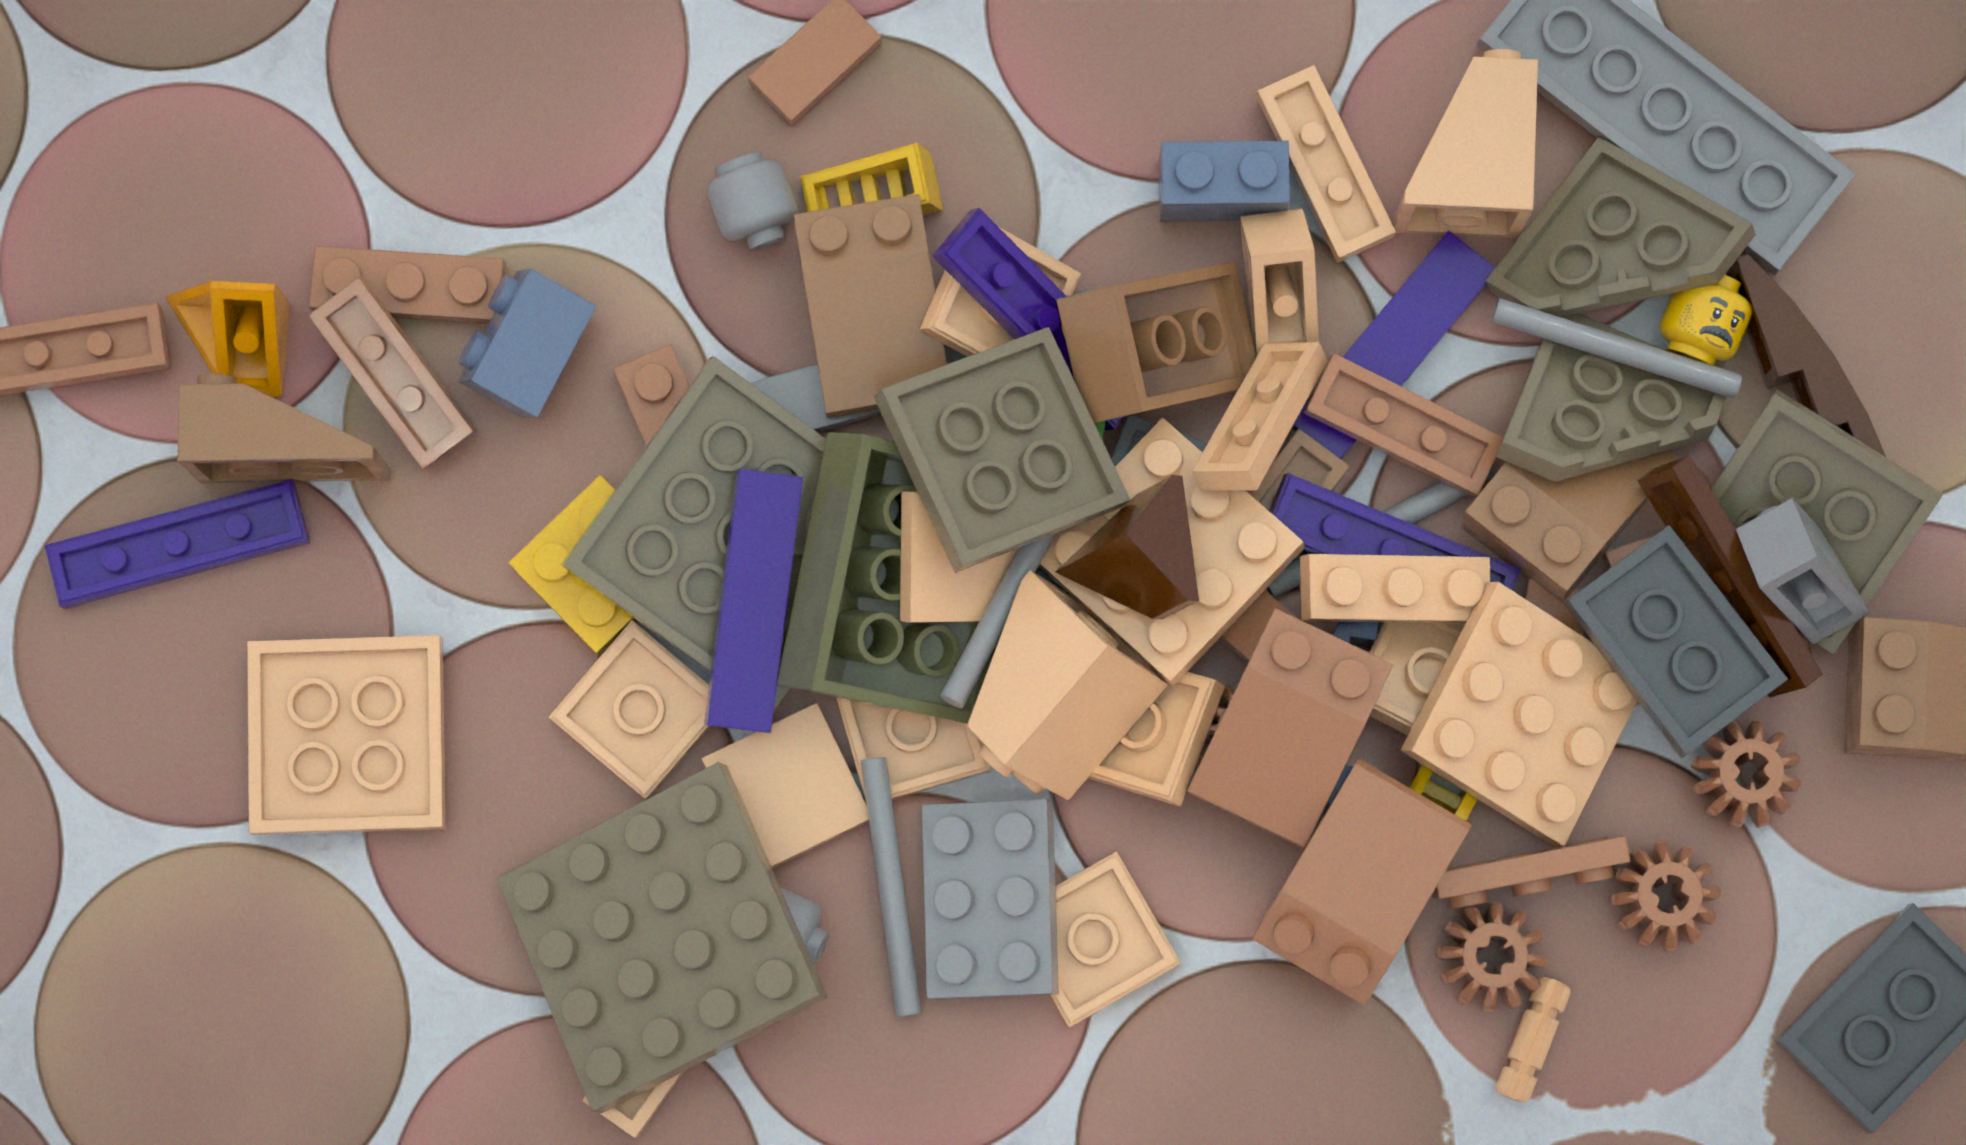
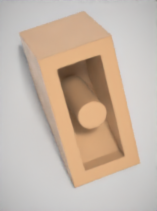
[1240,208,1319,356]

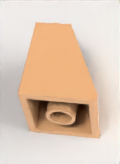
[1393,49,1538,239]
[967,570,1169,800]

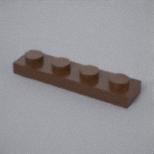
[1637,455,1823,698]

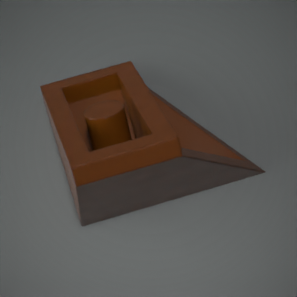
[1055,475,1199,619]

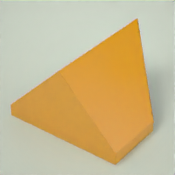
[165,281,290,397]

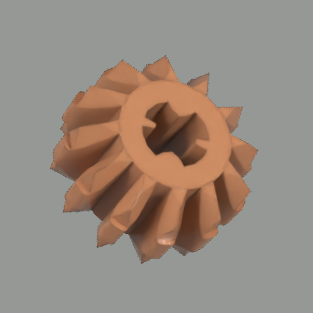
[1691,720,1802,829]
[1609,841,1722,952]
[1436,901,1548,1013]

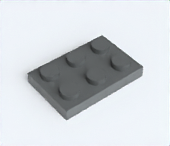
[1564,525,1788,758]
[1774,903,1966,1133]

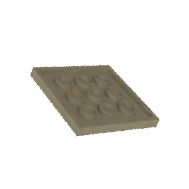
[561,356,826,712]
[496,762,828,1113]

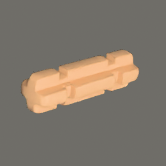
[1496,977,1571,1103]

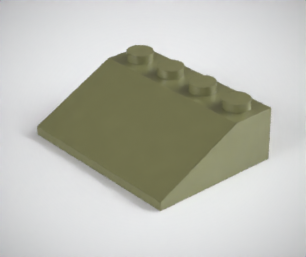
[777,432,996,724]

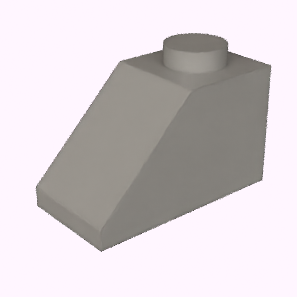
[1736,498,1869,644]

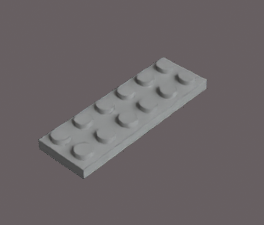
[1477,0,1856,276]

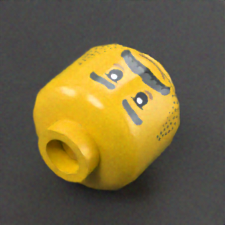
[1659,275,1753,366]

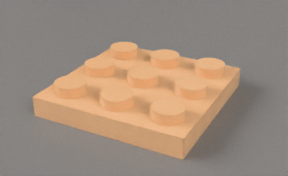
[1039,417,1305,687]
[1400,582,1637,847]
[247,635,446,835]

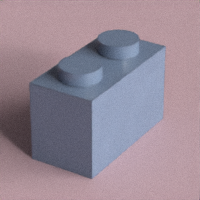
[1159,140,1290,222]
[458,268,596,418]

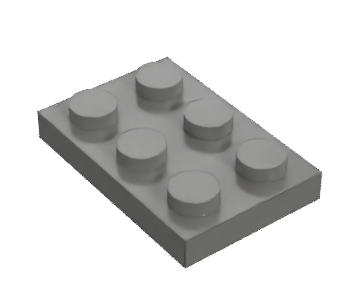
[922,799,1059,1000]

